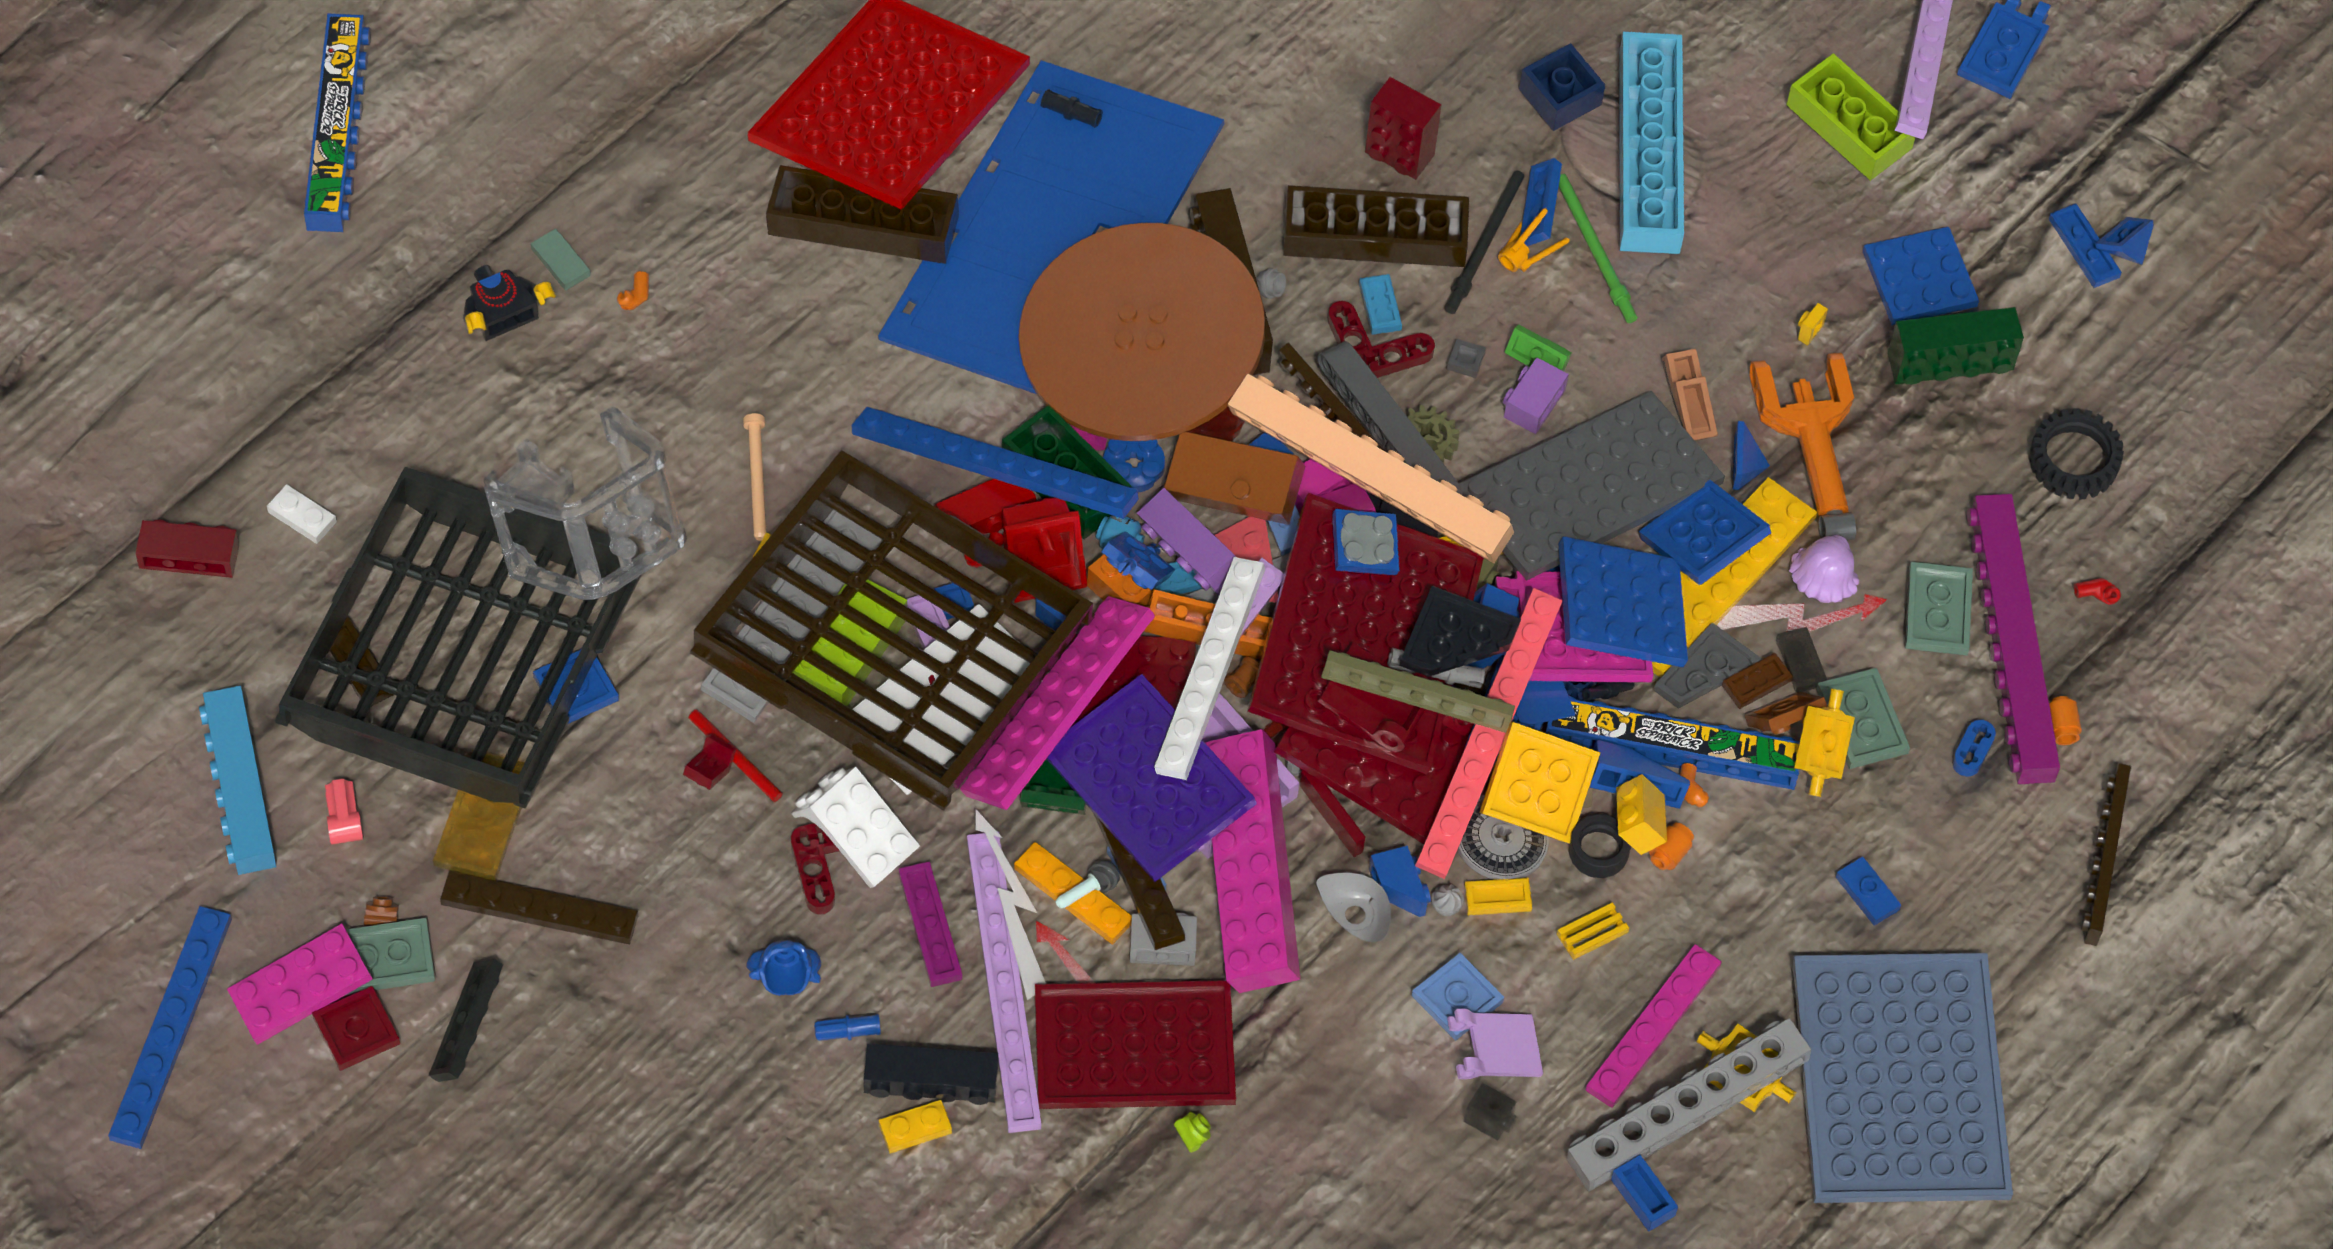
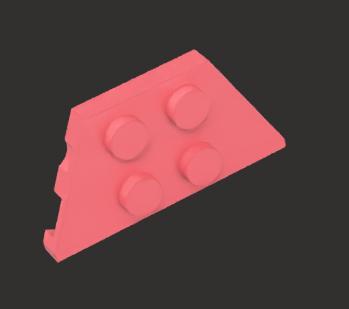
[1214,517,1278,603]

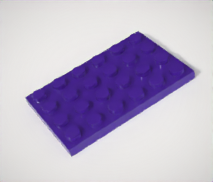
[1046,674,1257,882]

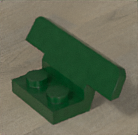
[1020,760,1086,815]

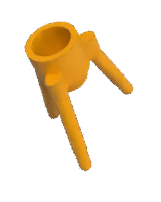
[1498,208,1570,272]

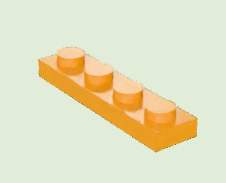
[1014,842,1132,945]

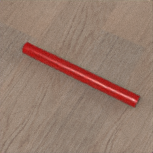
[688,709,783,802]

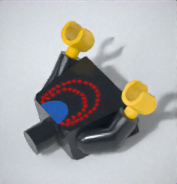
[463,265,556,341]

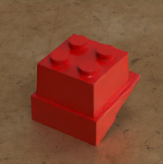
[1003,498,1087,603]

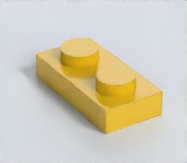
[879,1100,952,1154]

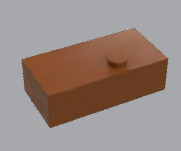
[1164,432,1306,525]

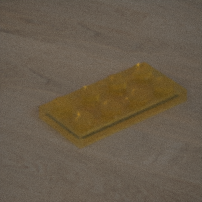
[433,750,525,881]

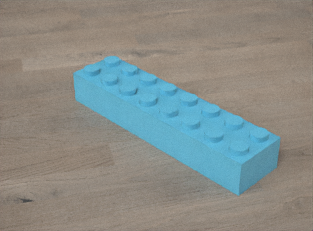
[1619,32,1684,254]

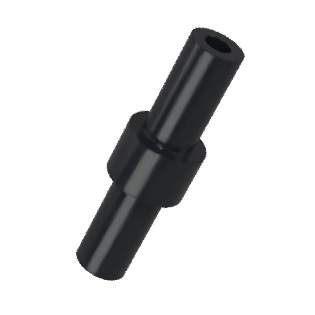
[1582,682,1635,701]

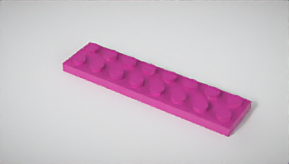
[960,596,1155,810]

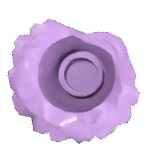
[1789,535,1859,603]

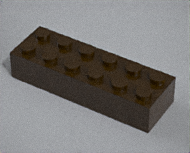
[766,165,959,264]
[1283,185,1469,267]
[1189,188,1273,375]

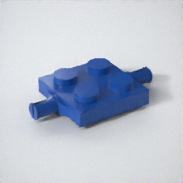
[1102,532,1175,590]

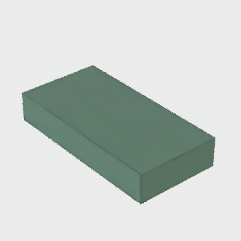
[531,229,591,291]

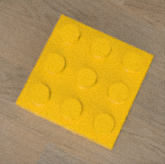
[1479,722,1600,844]

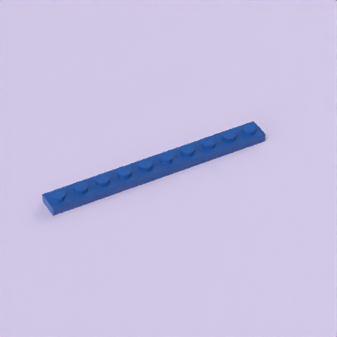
[851,407,1139,519]

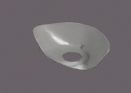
[1316,872,1391,942]

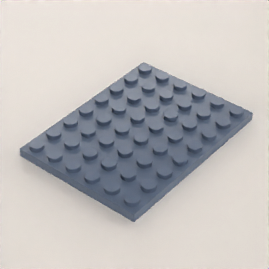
[1793,953,2013,1203]

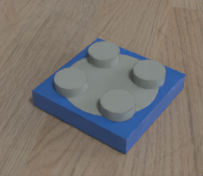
[1332,509,1399,575]

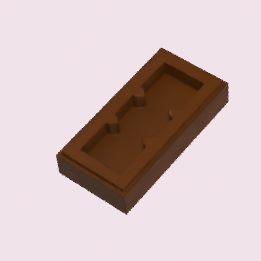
[1722,653,1793,709]

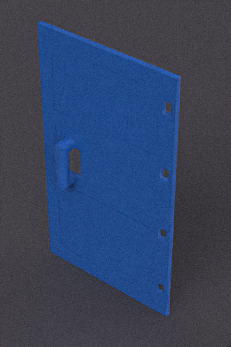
[878,60,1225,394]

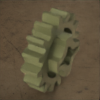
[1407,405,1459,464]

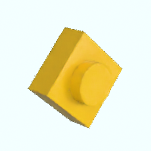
[1798,303,1828,346]

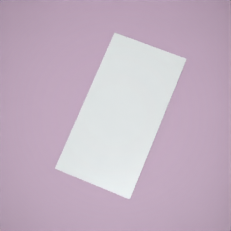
[852,604,1049,795]

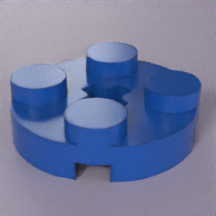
[1103,439,1165,492]

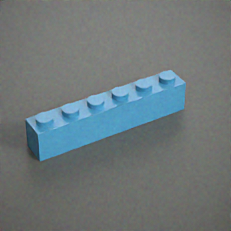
[199,686,277,875]

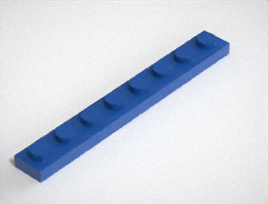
[108,906,232,1149]

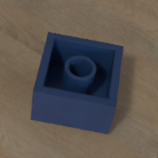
[1519,43,1605,131]

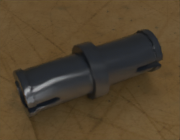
[1041,89,1103,128]

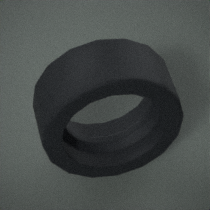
[1569,814,1631,878]

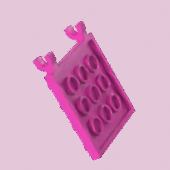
[1495,571,1654,682]

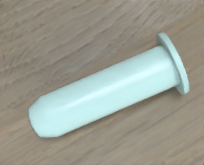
[1056,873,1101,908]

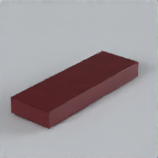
[1300,770,1366,858]

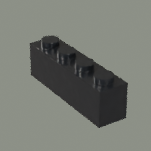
[864,1044,999,1105]

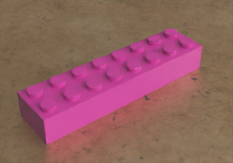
[1205,729,1301,993]

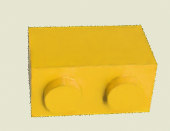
[1616,774,1667,855]

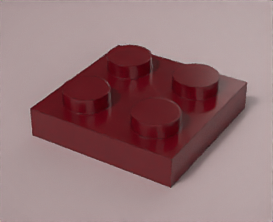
[312,986,400,1071]

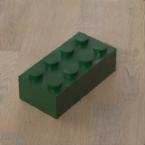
[1887,307,2024,385]
[1002,405,1132,540]

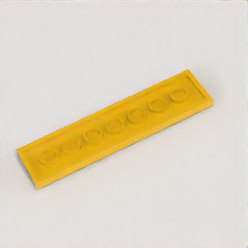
[1652,477,1817,678]

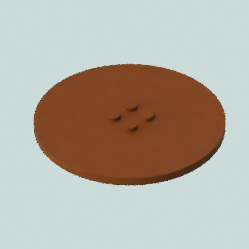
[1019,223,1266,441]

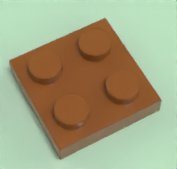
[1744,692,1827,734]

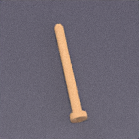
[743,413,766,541]

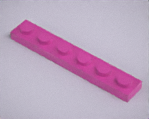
[1585,944,1722,1109]

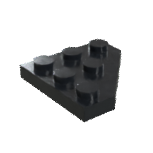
[1399,586,1521,677]

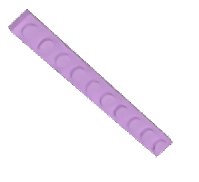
[967,832,1041,1133]

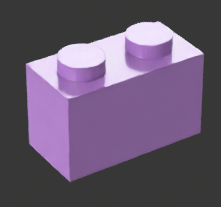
[1503,358,1569,434]

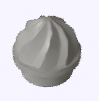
[1256,268,1286,299]
[1431,884,1464,916]

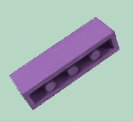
[1137,488,1236,596]

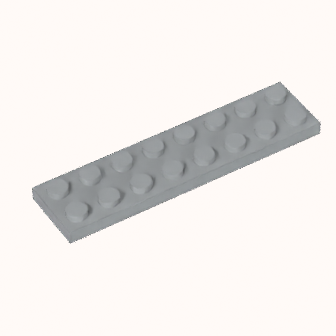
[701,510,883,723]

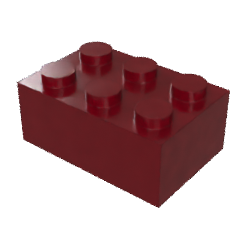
[1365,77,1442,180]

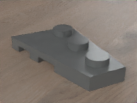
[1654,622,1762,709]

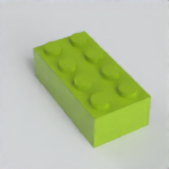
[1787,53,1915,181]
[793,572,907,706]

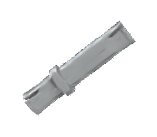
[1387,648,1485,689]

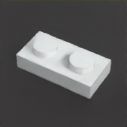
[267,484,337,544]

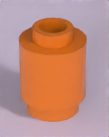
[2049,696,2082,745]
[1649,822,1694,870]

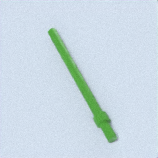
[1559,174,1638,323]

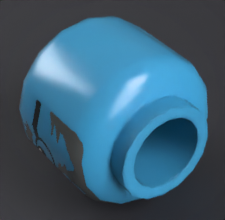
[1096,515,1145,550]

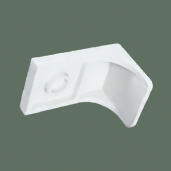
[791,767,920,888]

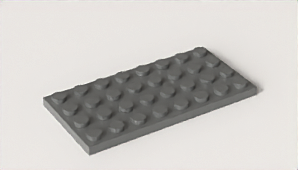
[1459,391,1725,581]

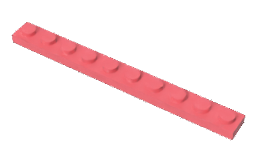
[1415,588,1563,879]

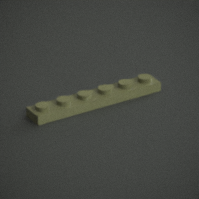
[1321,651,1515,733]

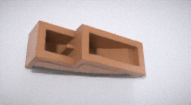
[1662,349,1718,441]

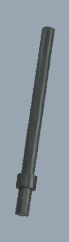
[1445,170,1525,314]

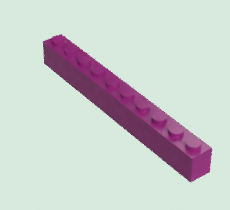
[1967,494,2060,784]

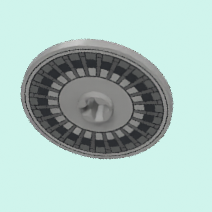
[1457,795,1549,880]

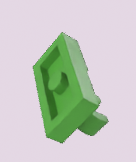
[1505,325,1572,371]

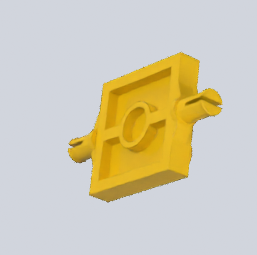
[1794,689,1855,797]
[1696,1024,1797,1112]

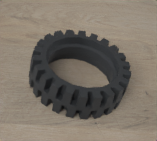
[2029,408,2124,500]

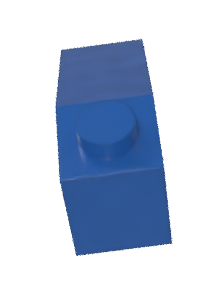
[1589,740,1690,809]

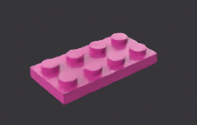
[227,924,373,1045]

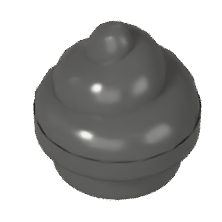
[1087,860,1120,893]

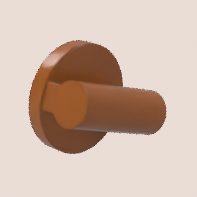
[364,896,399,926]

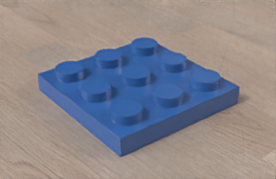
[1862,227,1979,326]
[1639,480,1771,585]

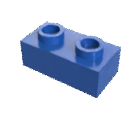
[1611,1155,1678,1232]

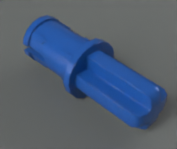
[814,1014,881,1041]

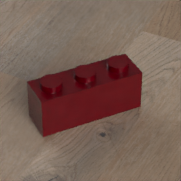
[136,520,239,578]

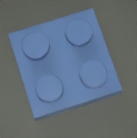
[1412,953,1504,1041]

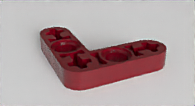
[1328,301,1435,378]
[791,823,840,915]

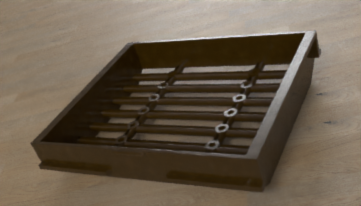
[690,450,1095,811]

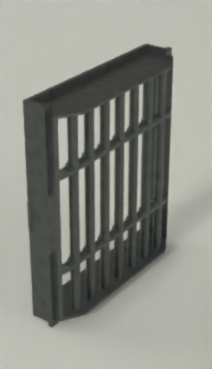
[275,467,645,809]

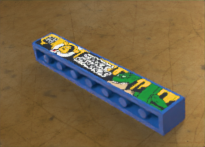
[304,13,370,232]
[1546,696,1800,790]

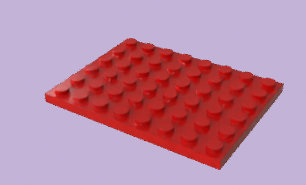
[748,0,1030,210]

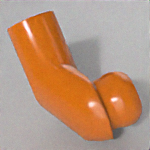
[617,271,649,310]
[1680,763,1709,807]

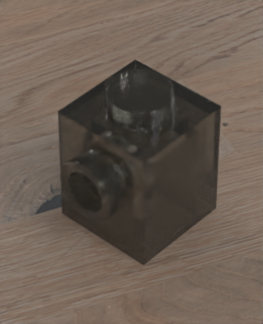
[1463,1083,1518,1141]

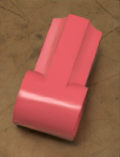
[325,779,363,845]

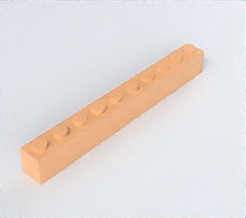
[1228,374,1514,563]

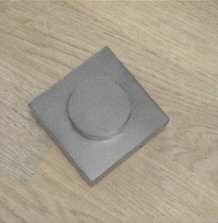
[1447,339,1486,378]

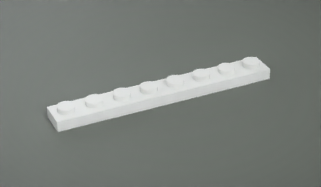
[1155,557,1265,780]

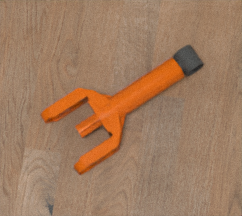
[1750,352,1856,541]

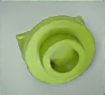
[1174,1112,1211,1153]

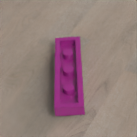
[898,861,962,987]

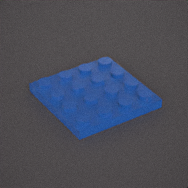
[1558,537,1688,667]

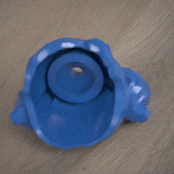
[746,940,821,996]

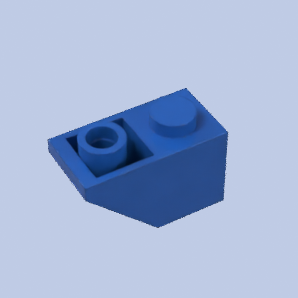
[1369,846,1431,917]

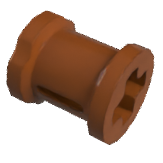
[1224,657,1260,698]

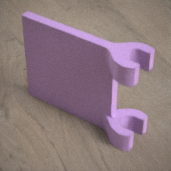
[1447,1009,1543,1079]

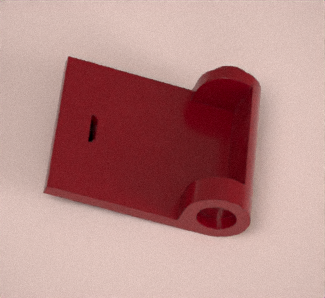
[1318,642,1433,752]

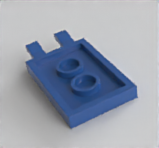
[1957,0,2051,99]

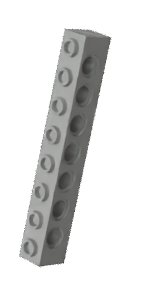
[1567,1018,1811,1192]

